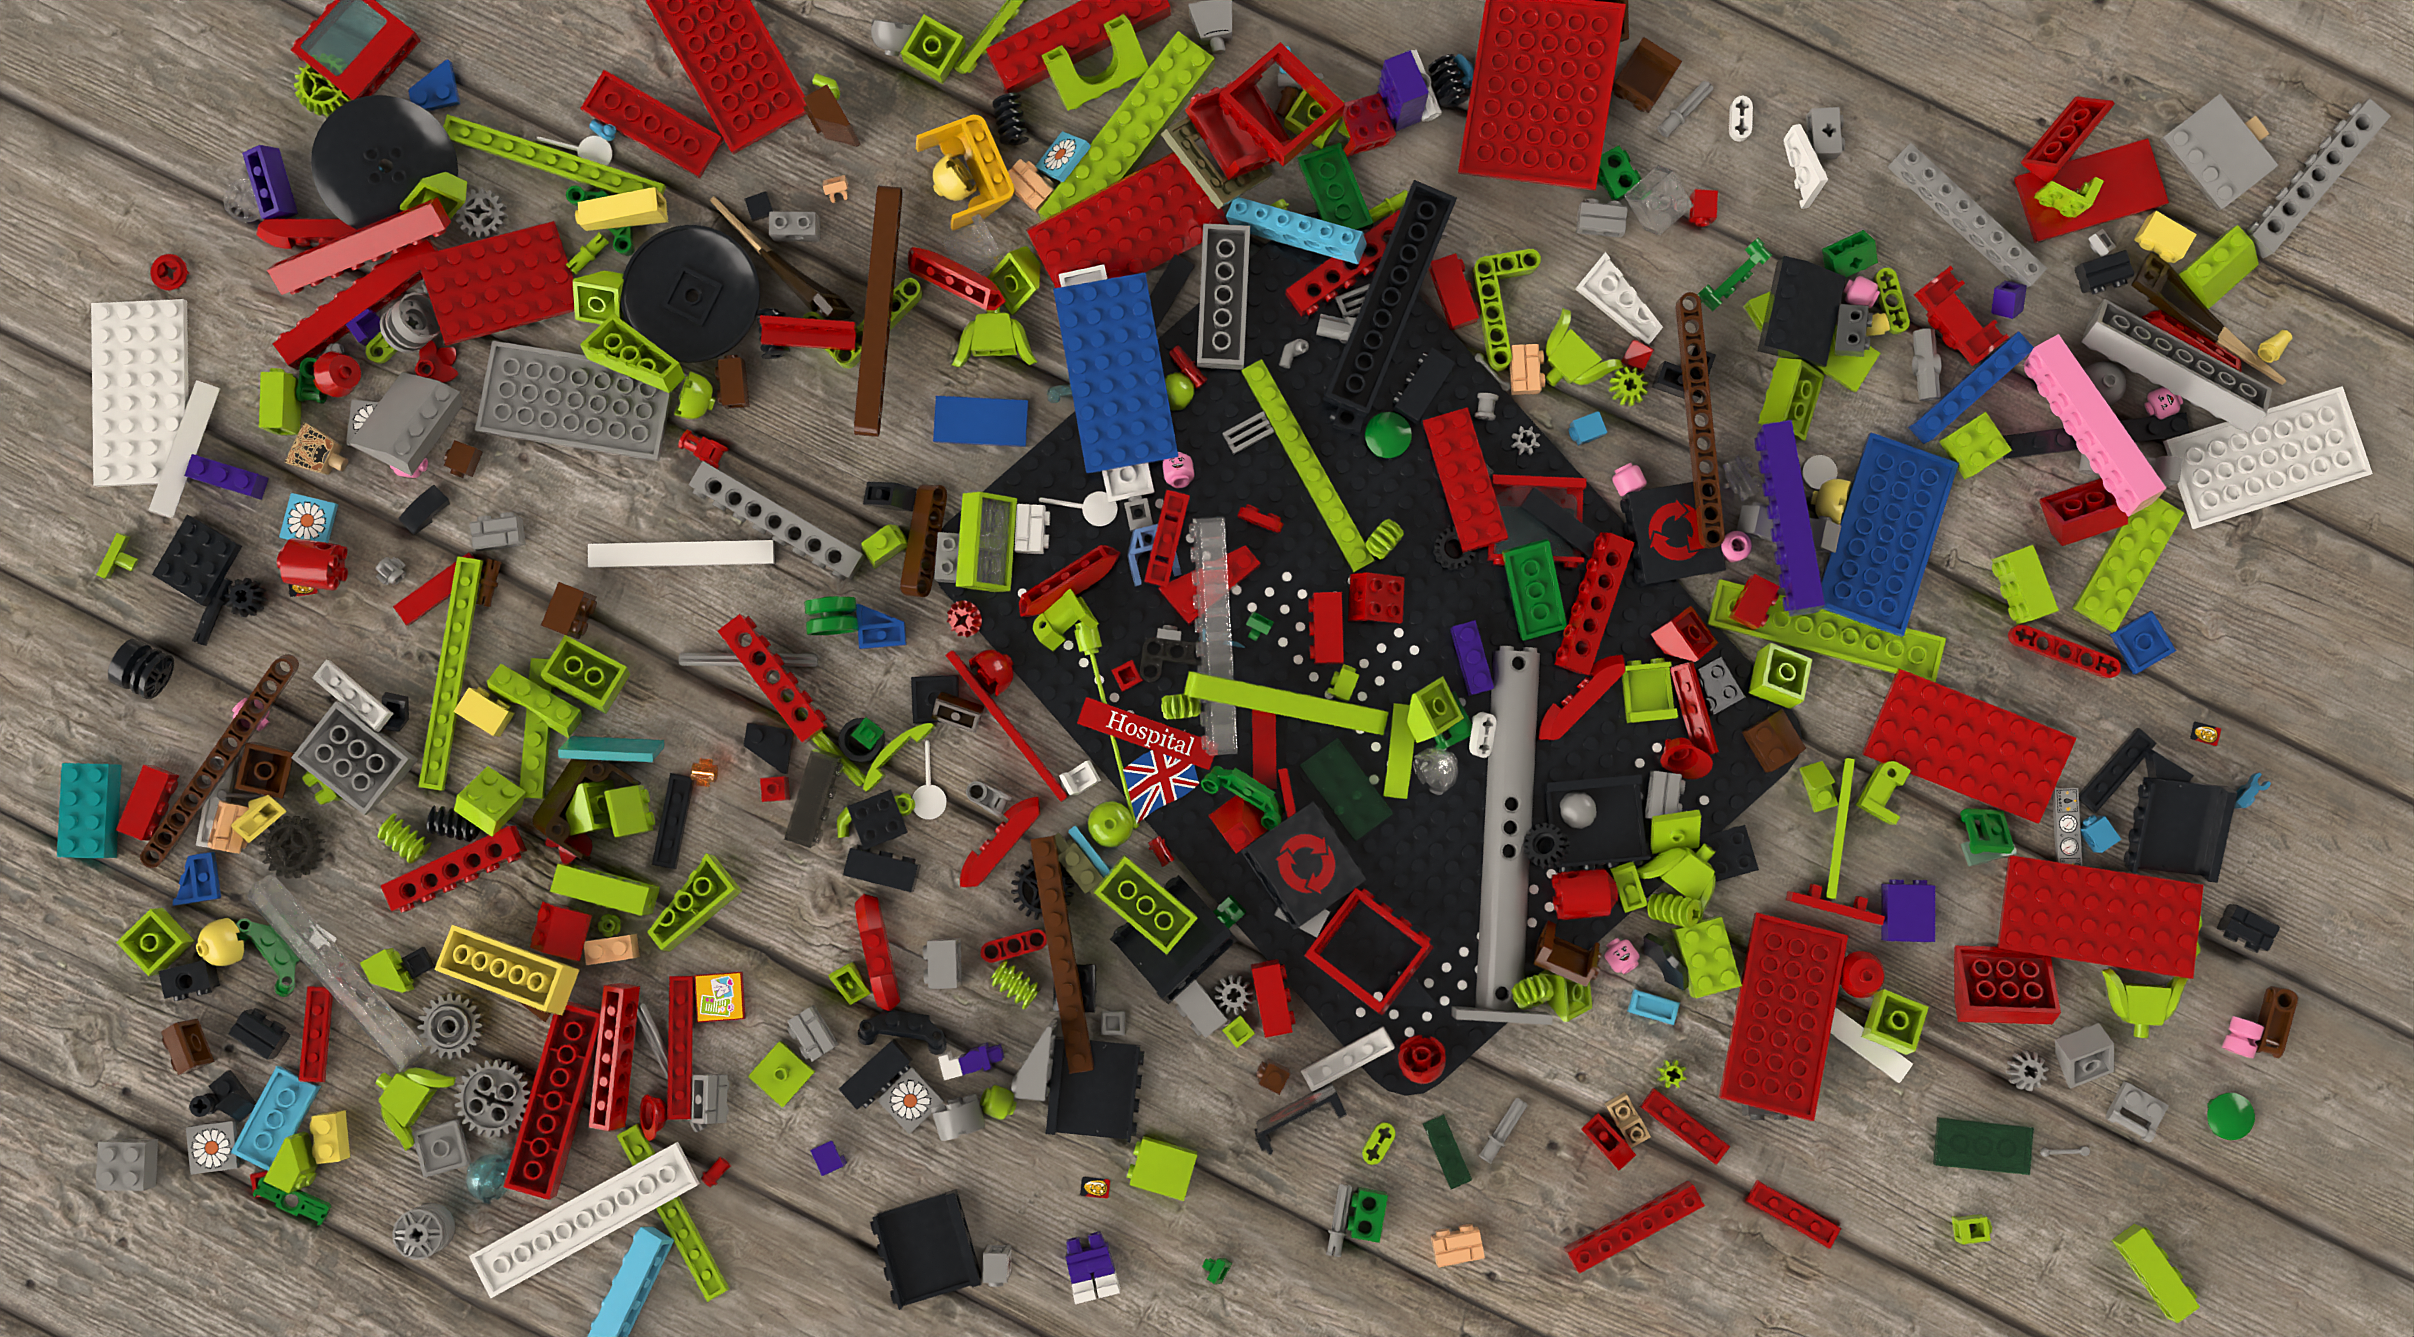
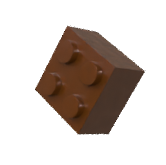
[541,582,597,639]

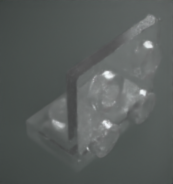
[942,213,1003,273]

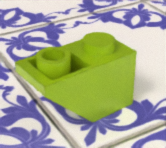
[360,948,414,993]

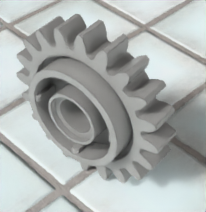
[417,993,486,1059]

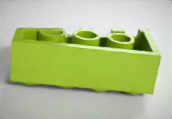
[580,314,686,393]
[647,853,742,952]

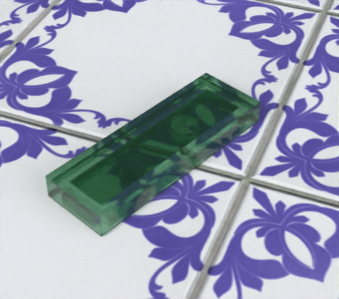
[1422,1114,1472,1190]

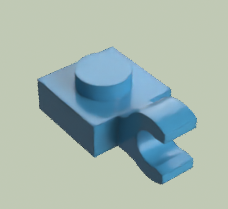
[2234,773,2271,808]

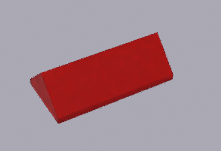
[2021,96,2114,184]

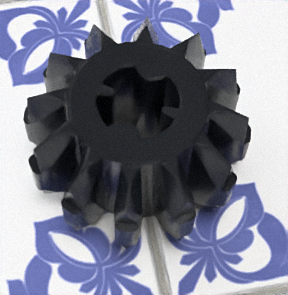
[224,578,268,618]

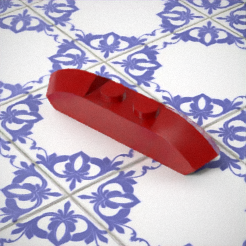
[256,219,356,249]
[908,247,1006,311]
[2142,310,2242,373]
[1019,545,1121,617]
[1539,655,1625,740]
[960,797,1041,888]
[855,894,901,1011]

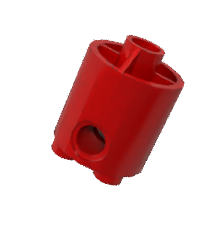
[277,538,348,591]
[1551,868,1618,920]

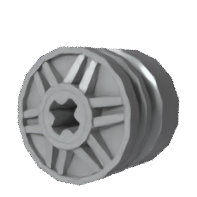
[380,292,441,353]
[392,1203,455,1260]

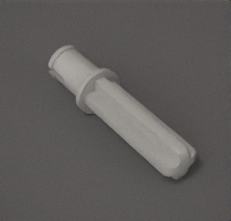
[1657,81,1713,138]
[1479,1098,1527,1164]
[1326,1184,1353,1257]

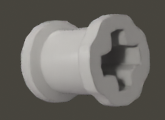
[1474,393,1499,420]

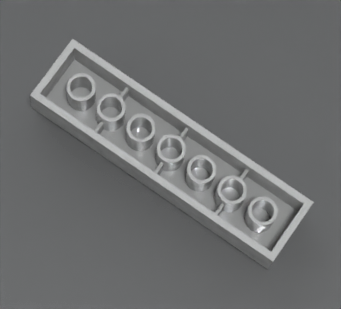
[2081,299,2272,433]

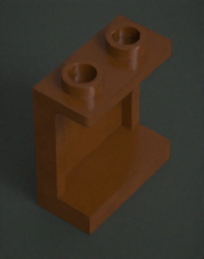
[1612,37,1682,113]
[1534,921,1602,987]

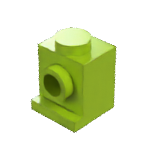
[1326,664,1359,702]
[1951,1214,1992,1245]

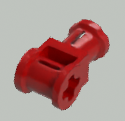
[678,429,729,469]

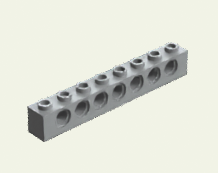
[2246,98,2391,259]
[1887,143,2048,288]
[689,461,866,581]

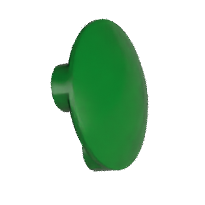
[1365,412,1412,458]
[2207,1093,2255,1140]

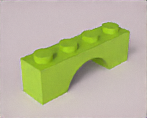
[487,663,582,738]

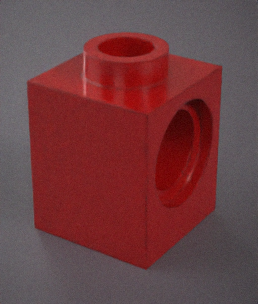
[1689,189,1718,226]
[760,776,790,802]

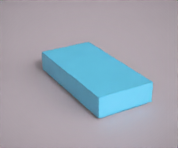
[1627,989,1680,1025]

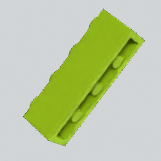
[2112,1224,2200,1324]

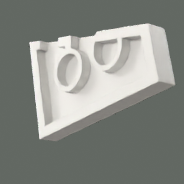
[1784,124,1828,209]

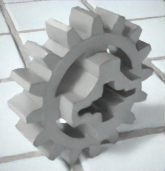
[456,188,508,240]

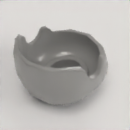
[1560,791,1596,829]

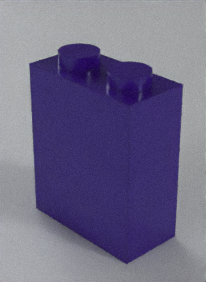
[1881,879,1935,942]

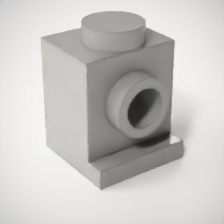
[1124,495,1153,532]

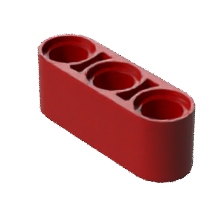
[980,928,1047,963]

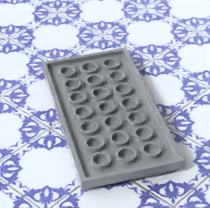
[475,341,673,461]

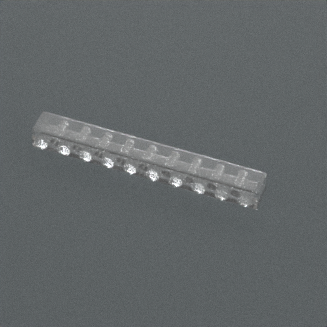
[1189,517,1238,756]
[246,873,427,1072]

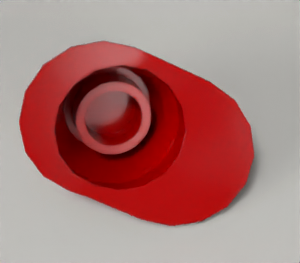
[1660,737,1713,779]

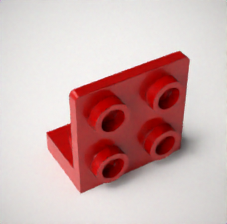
[1342,93,1396,157]
[1348,572,1404,623]

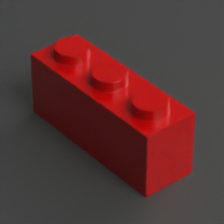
[1428,253,1481,331]
[1308,592,1344,664]
[116,765,179,841]
[1251,959,1296,1038]

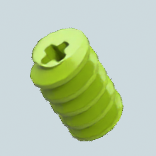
[377,813,432,864]
[1648,892,1702,928]
[989,959,1041,1010]

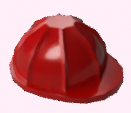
[639,1094,667,1141]

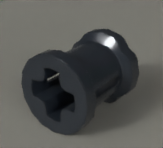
[189,1093,220,1117]

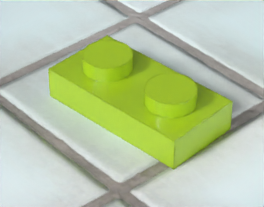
[1610,861,1648,913]

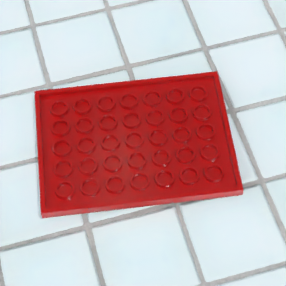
[1458,0,1626,191]

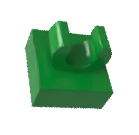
[1246,611,1274,641]
[851,717,885,750]
[1213,895,1247,929]
[1202,1258,1233,1284]

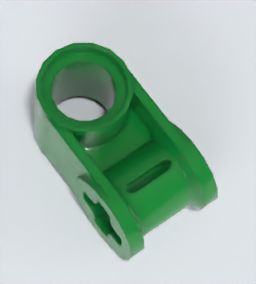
[296,358,327,404]

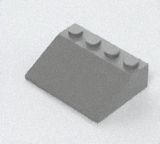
[2160,94,2279,211]
[349,372,463,476]
[291,702,418,815]
[1012,1019,1058,1101]

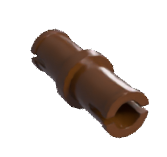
[476,559,502,607]

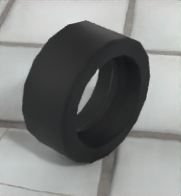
[839,718,885,762]

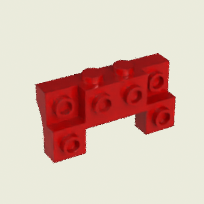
[1914,265,2009,366]

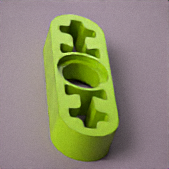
[1873,268,1910,335]

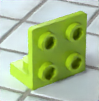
[2034,177,2104,218]

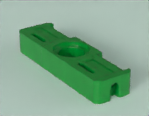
[253,1175,331,1225]

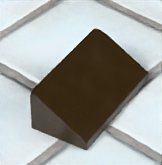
[931,692,984,733]

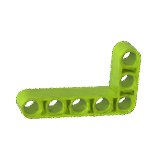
[1472,249,1541,372]
[802,278,923,369]

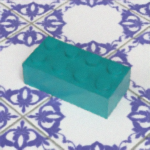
[57,763,122,858]

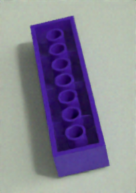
[1754,420,1825,617]

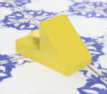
[231,795,286,843]

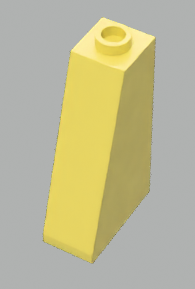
[575,187,668,231]

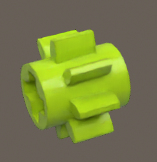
[1656,1059,1687,1088]

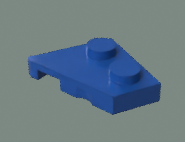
[408,59,460,111]
[856,604,907,649]
[172,852,221,906]

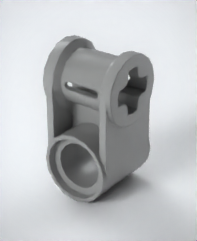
[966,781,1012,818]

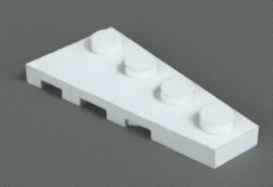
[1575,252,1663,346]

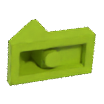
[1799,761,1838,812]

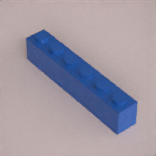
[1908,331,2034,444]

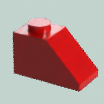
[1581,1113,1636,1171]

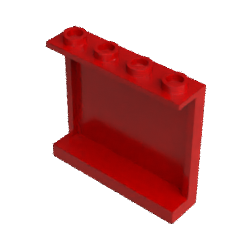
[1185,74,1296,180]

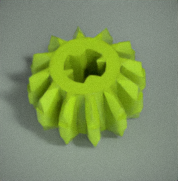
[1608,367,1649,407]
[1366,519,1404,559]
[1161,693,1201,719]
[1511,975,1554,1010]

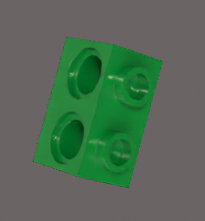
[1598,145,1642,201]
[1347,1187,1388,1243]

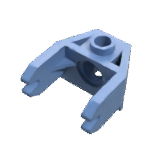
[1127,524,1181,586]

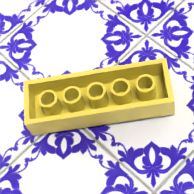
[435,925,579,1015]

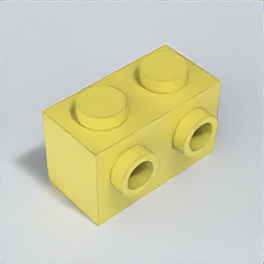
[2134,211,2197,263]
[453,687,515,737]
[310,1110,350,1164]

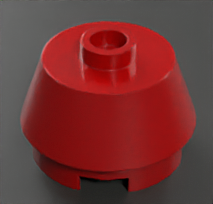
[313,351,361,397]
[1840,951,1885,998]

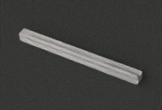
[679,653,818,667]
[637,1003,707,1132]

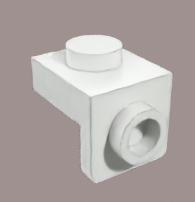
[1059,761,1101,795]

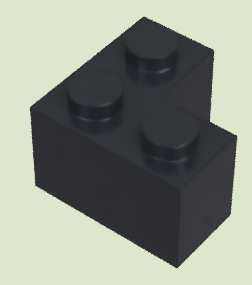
[1652,347,1716,402]

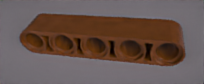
[900,484,947,597]

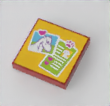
[694,971,746,1022]

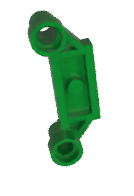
[566,185,635,256]
[1697,237,1773,312]
[1201,766,1285,830]
[236,918,300,997]

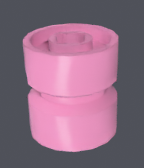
[2222,1016,2264,1059]

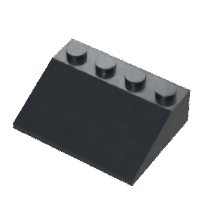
[1757,256,1846,367]

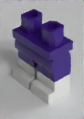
[938,1042,1005,1080]
[1065,1231,1120,1304]

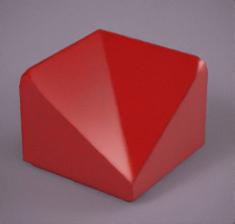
[1621,340,1654,373]
[1111,660,1143,692]

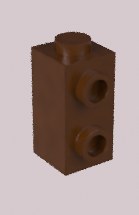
[715,355,750,409]
[1256,1058,1291,1095]

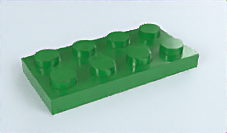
[1297,143,1374,231]
[1502,539,1567,641]

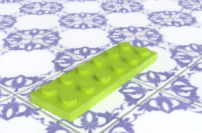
[2072,497,2184,632]

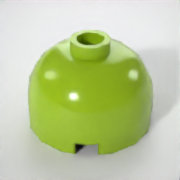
[675,371,716,419]
[1087,801,1133,848]

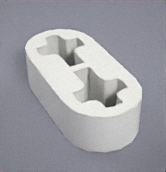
[1729,96,1753,142]
[1469,712,1497,758]

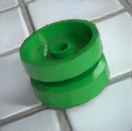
[804,596,859,636]

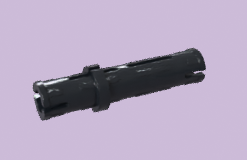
[192,577,233,646]

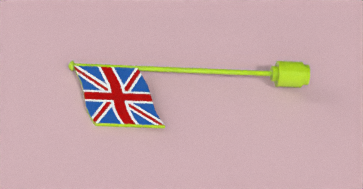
[1074,622,1199,829]

